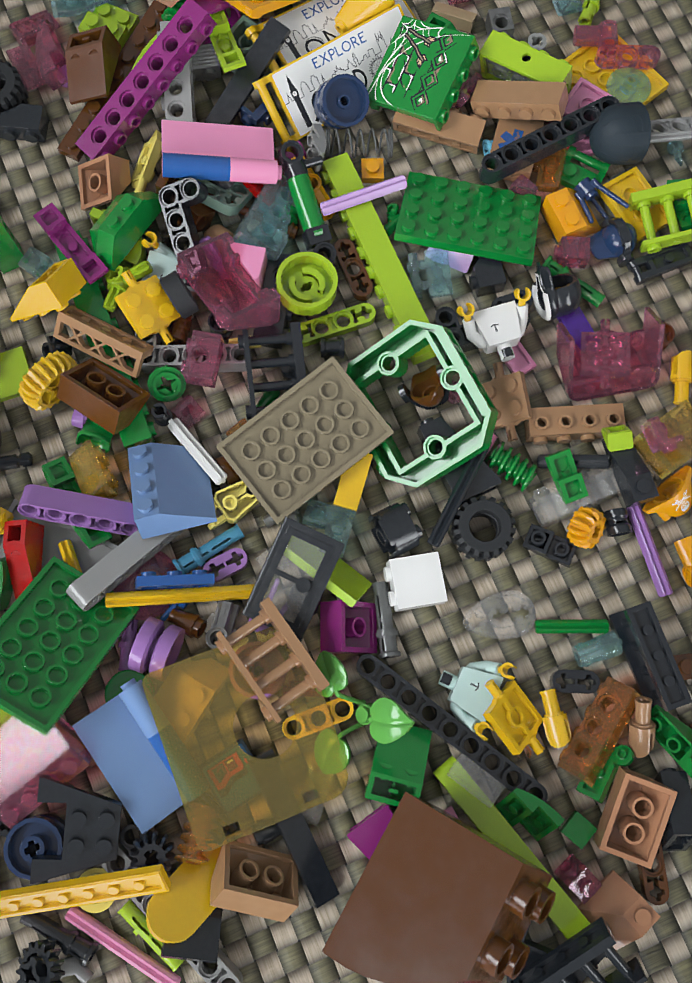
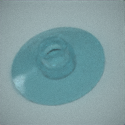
[606,67,651,103]

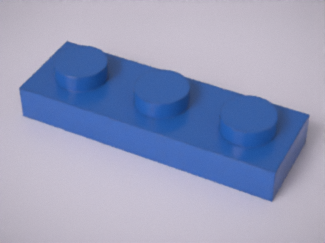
[135,570,215,590]

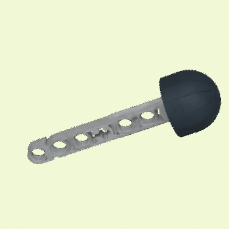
[589,101,692,165]

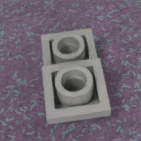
[307,124,327,172]

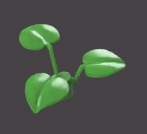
[314,651,415,775]

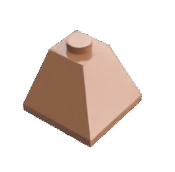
[78,153,131,211]
[577,870,661,950]

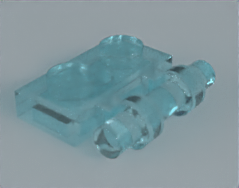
[407,249,453,300]

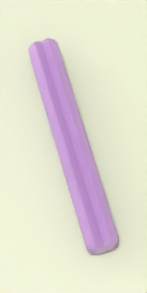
[320,175,407,216]

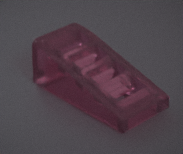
[8,10,60,50]

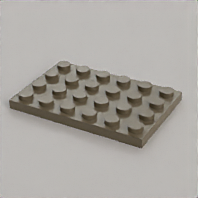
[215,356,394,525]

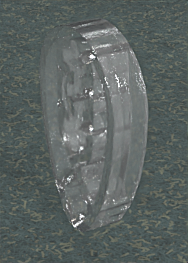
[463,590,536,639]

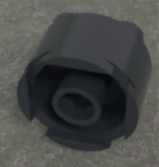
[368,502,423,559]

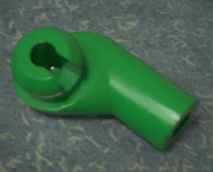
[383,203,400,237]

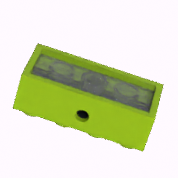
[479,30,572,94]

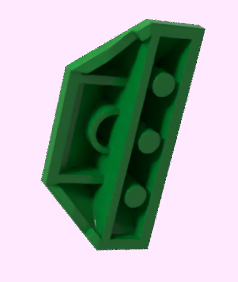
[89,191,162,272]

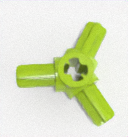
[103,261,153,312]

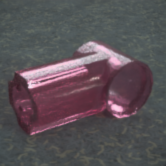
[573,20,618,52]

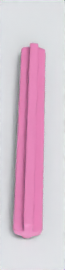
[65,906,181,983]

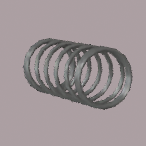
[326,128,393,159]

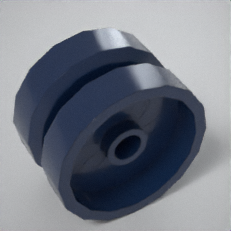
[313,73,370,130]
[3,813,65,880]

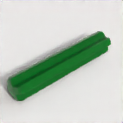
[534,619,609,634]

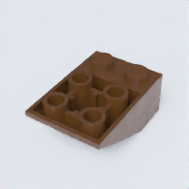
[65,25,121,105]

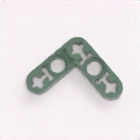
[179,178,254,216]

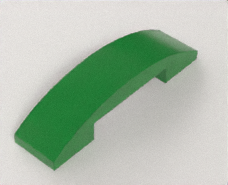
[41,456,113,549]

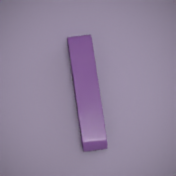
[17,484,138,536]

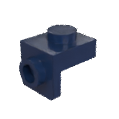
[240,102,272,127]

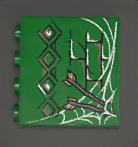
[368,15,479,131]

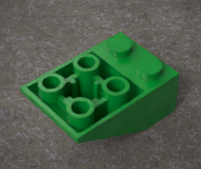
[364,726,432,807]

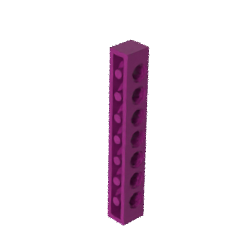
[75,0,217,160]

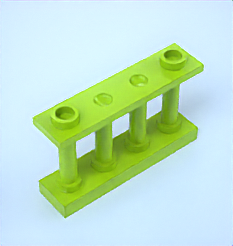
[628,178,692,254]

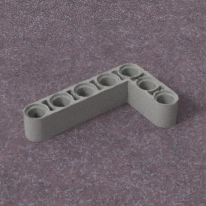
[135,332,253,374]

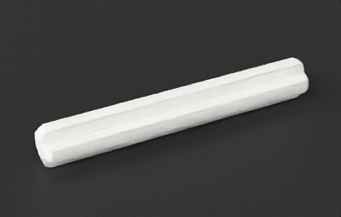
[168,418,227,485]

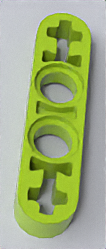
[300,303,376,347]

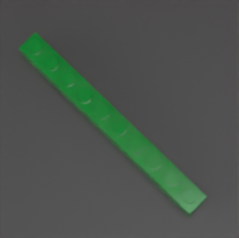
[54,230,157,451]

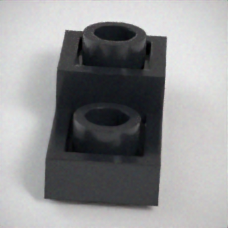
[522,524,577,568]

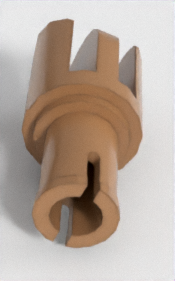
[628,696,656,758]

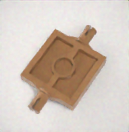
[482,362,533,442]

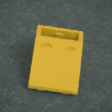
[10,258,87,322]

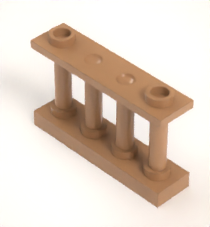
[214,597,330,724]

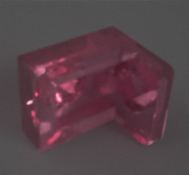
[554,854,602,905]

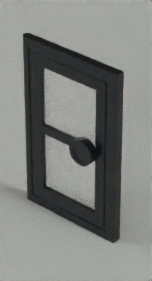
[242,516,345,642]

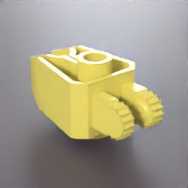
[207,481,259,530]

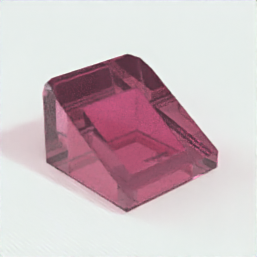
[509,174,538,196]
[170,395,206,429]

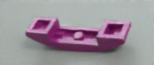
[33,202,109,285]

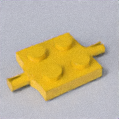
[114,269,181,345]
[483,679,545,755]

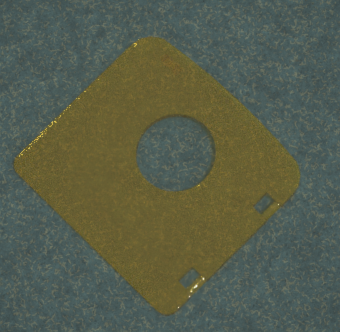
[142,627,348,852]

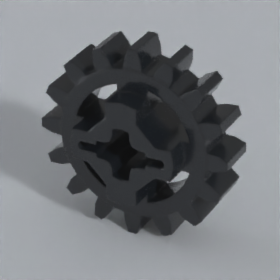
[16,939,65,983]

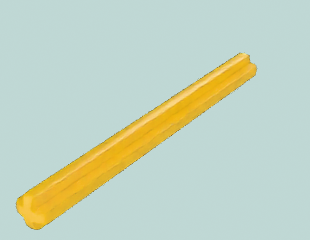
[105,584,254,608]

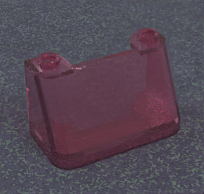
[176,232,281,331]

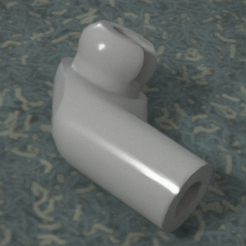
[61,957,94,983]

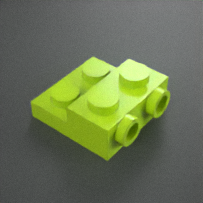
[78,0,140,51]

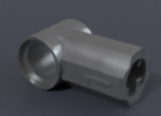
[205,601,240,654]

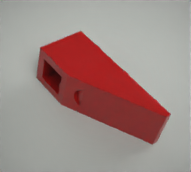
[3,519,44,599]

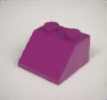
[320,600,377,654]

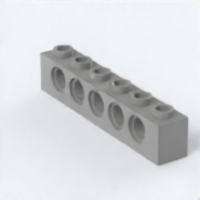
[157,21,196,122]

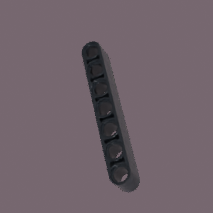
[479,95,620,184]

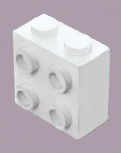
[383,552,448,612]

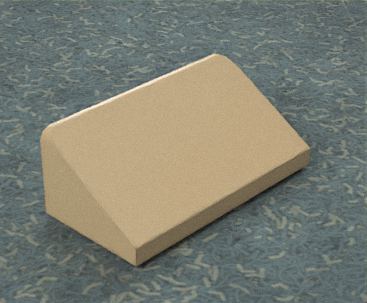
[431,1,477,33]

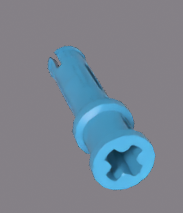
[172,524,245,575]

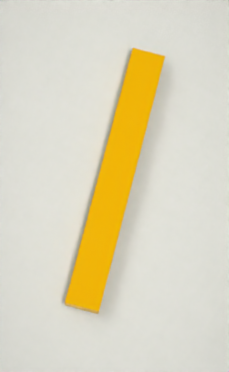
[0,864,172,919]

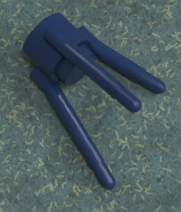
[574,177,629,223]

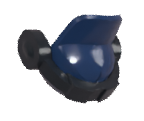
[588,217,637,268]

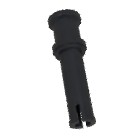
[20,912,100,967]

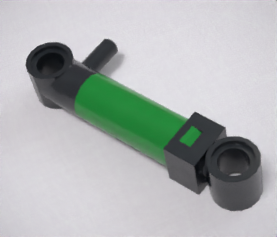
[278,140,337,263]

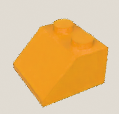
[540,187,601,247]

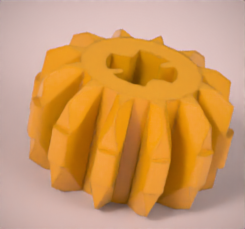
[567,506,606,549]

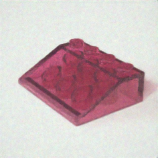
[0,716,92,829]

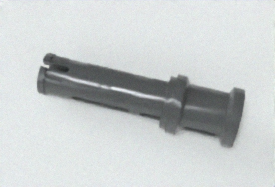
[372,581,401,659]

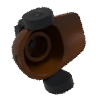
[398,364,450,410]

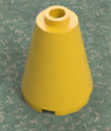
[335,0,395,35]

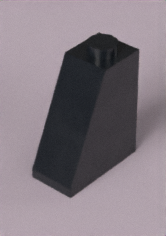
[654,768,692,851]

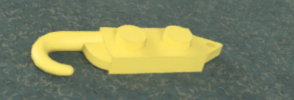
[131,129,162,192]

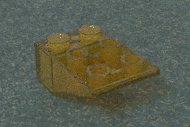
[633,400,692,480]

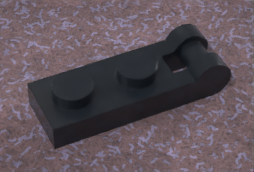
[626,242,692,286]

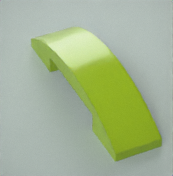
[209,10,246,73]

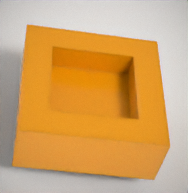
[361,158,384,183]

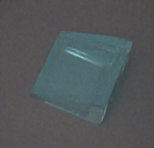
[552,0,583,16]
[18,246,54,279]

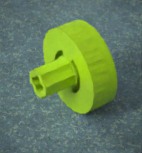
[276,252,338,316]

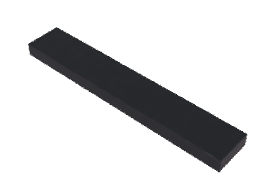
[204,16,291,125]
[247,748,340,908]

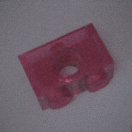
[181,330,224,388]

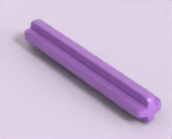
[627,505,673,597]

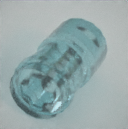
[572,631,623,668]

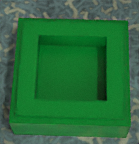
[559,810,597,850]

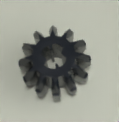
[129,830,176,871]

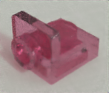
[641,416,684,454]

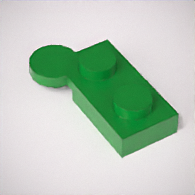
[576,743,634,804]

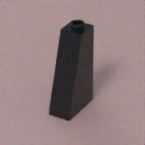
[417,416,502,506]

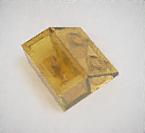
[68,440,119,499]

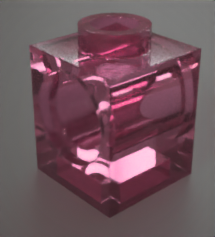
[554,236,590,269]

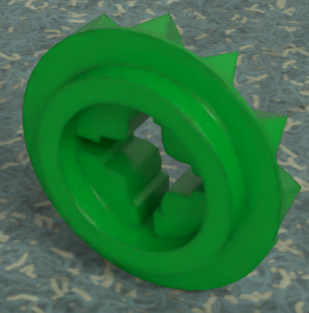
[147,365,186,402]

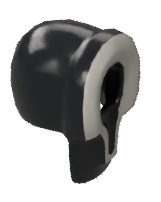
[531,261,582,321]

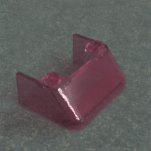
[556,307,665,401]

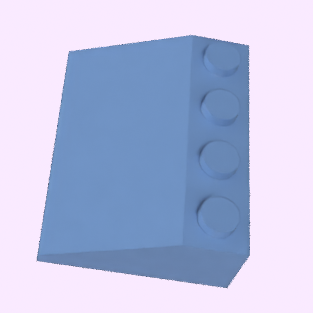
[127,443,217,539]

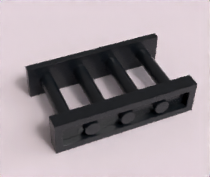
[238,322,306,420]
[609,601,692,711]
[513,917,648,983]

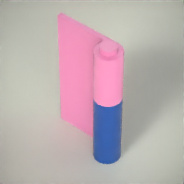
[161,120,282,184]

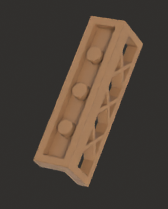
[53,306,154,378]

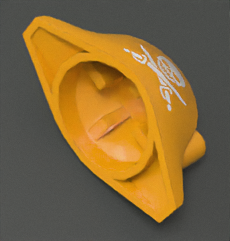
[642,465,692,521]

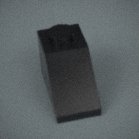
[469,257,507,297]

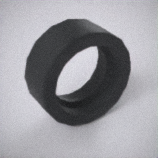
[159,270,200,319]

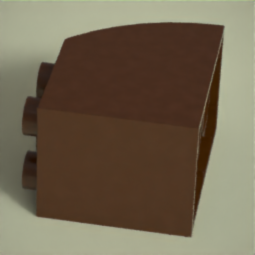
[322,792,556,983]

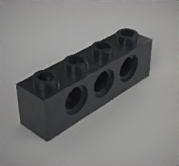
[253,252,293,349]

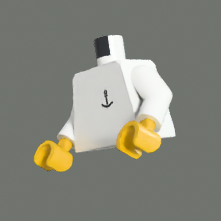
[457,287,531,362]

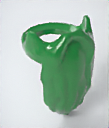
[76,418,113,453]

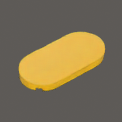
[146,843,222,943]

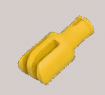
[670,350,692,405]
[540,688,572,748]

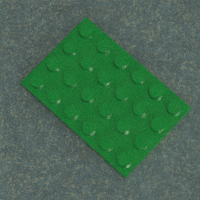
[394,171,541,266]
[0,556,140,736]

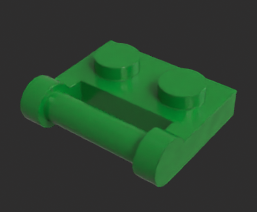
[552,145,611,190]

